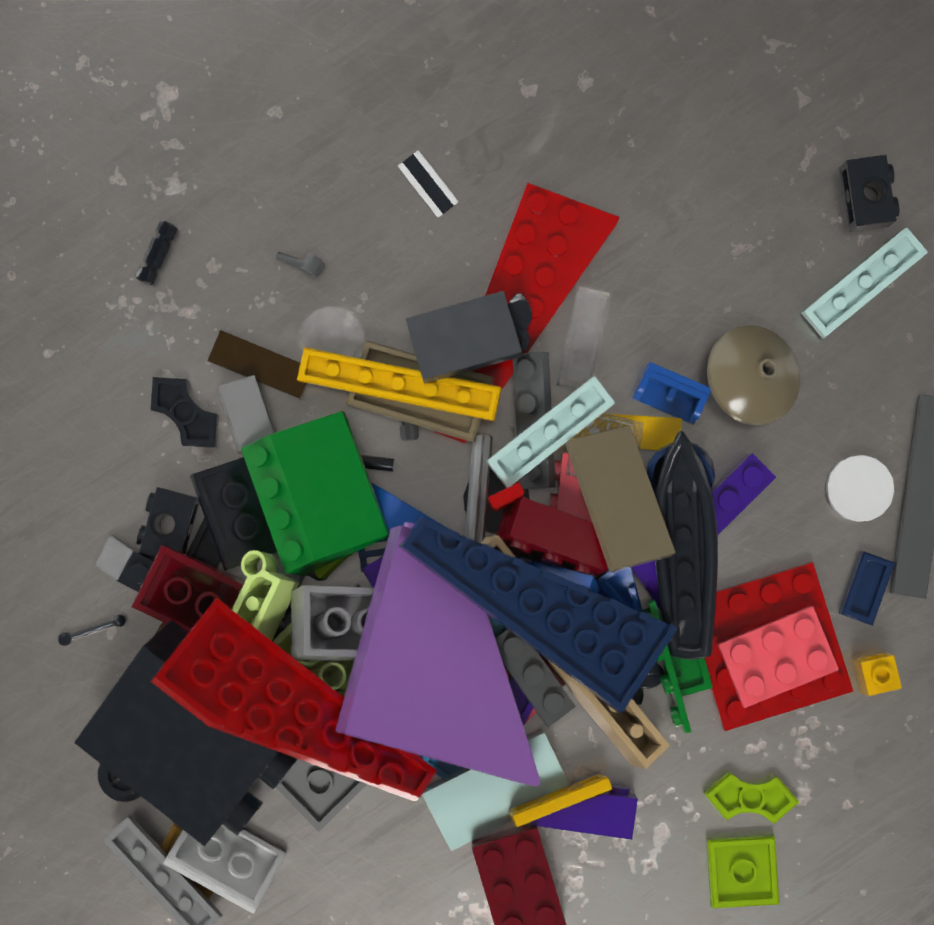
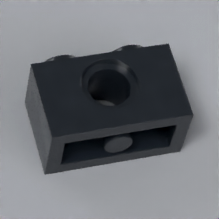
[839,155,900,232]
[136,487,200,557]

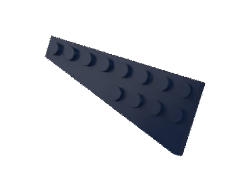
[399,517,678,713]

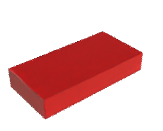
[488,482,525,513]

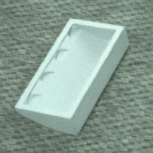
[422,729,569,851]

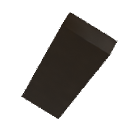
[207,330,308,399]

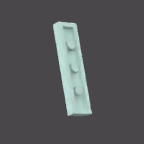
[802,227,928,339]
[486,376,615,488]

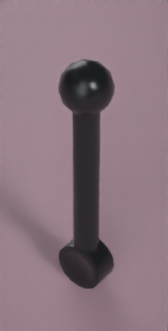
[58,614,126,646]

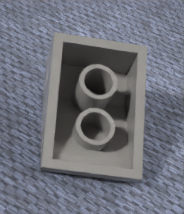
[291,585,374,661]

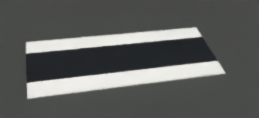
[398,150,459,218]

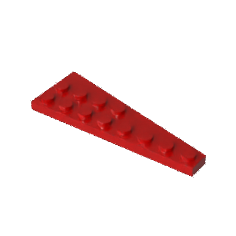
[433,183,620,444]

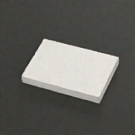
[163,825,287,914]

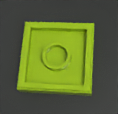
[706,834,780,909]

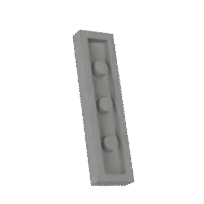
[102,815,223,925]

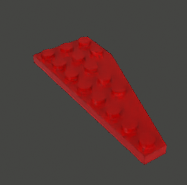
[151,598,437,801]

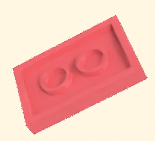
[717,606,839,708]

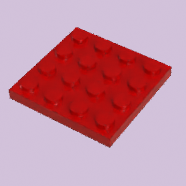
[705,562,854,731]

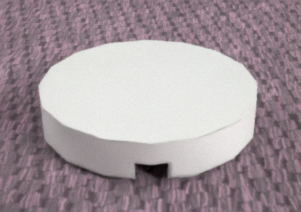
[825,455,895,522]

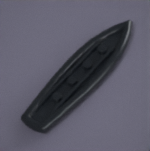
[655,431,718,660]

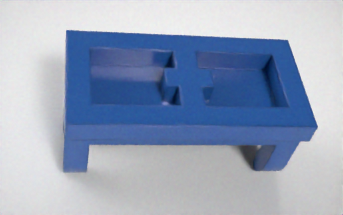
[632,362,711,425]

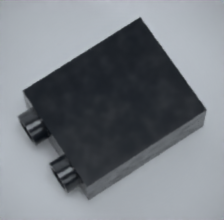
[74,620,297,847]

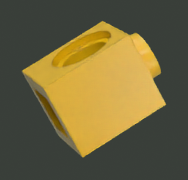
[852,652,902,696]

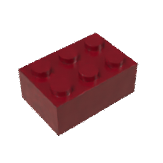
[496,496,608,577]
[471,823,566,925]

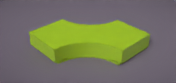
[703,771,799,824]

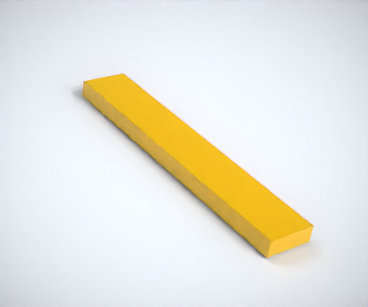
[297,347,502,422]

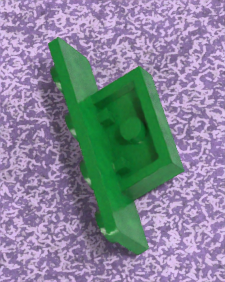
[642,599,713,734]

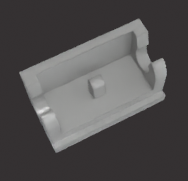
[217,375,274,454]

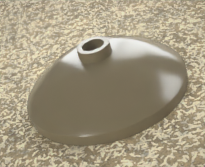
[707,325,800,425]

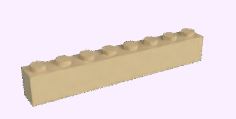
[480,535,670,769]

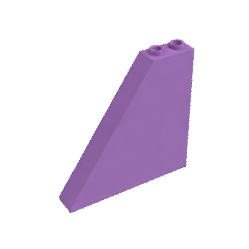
[335,522,541,787]

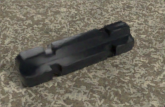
[136,220,177,285]

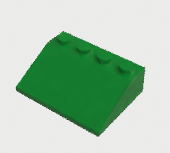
[241,411,390,576]

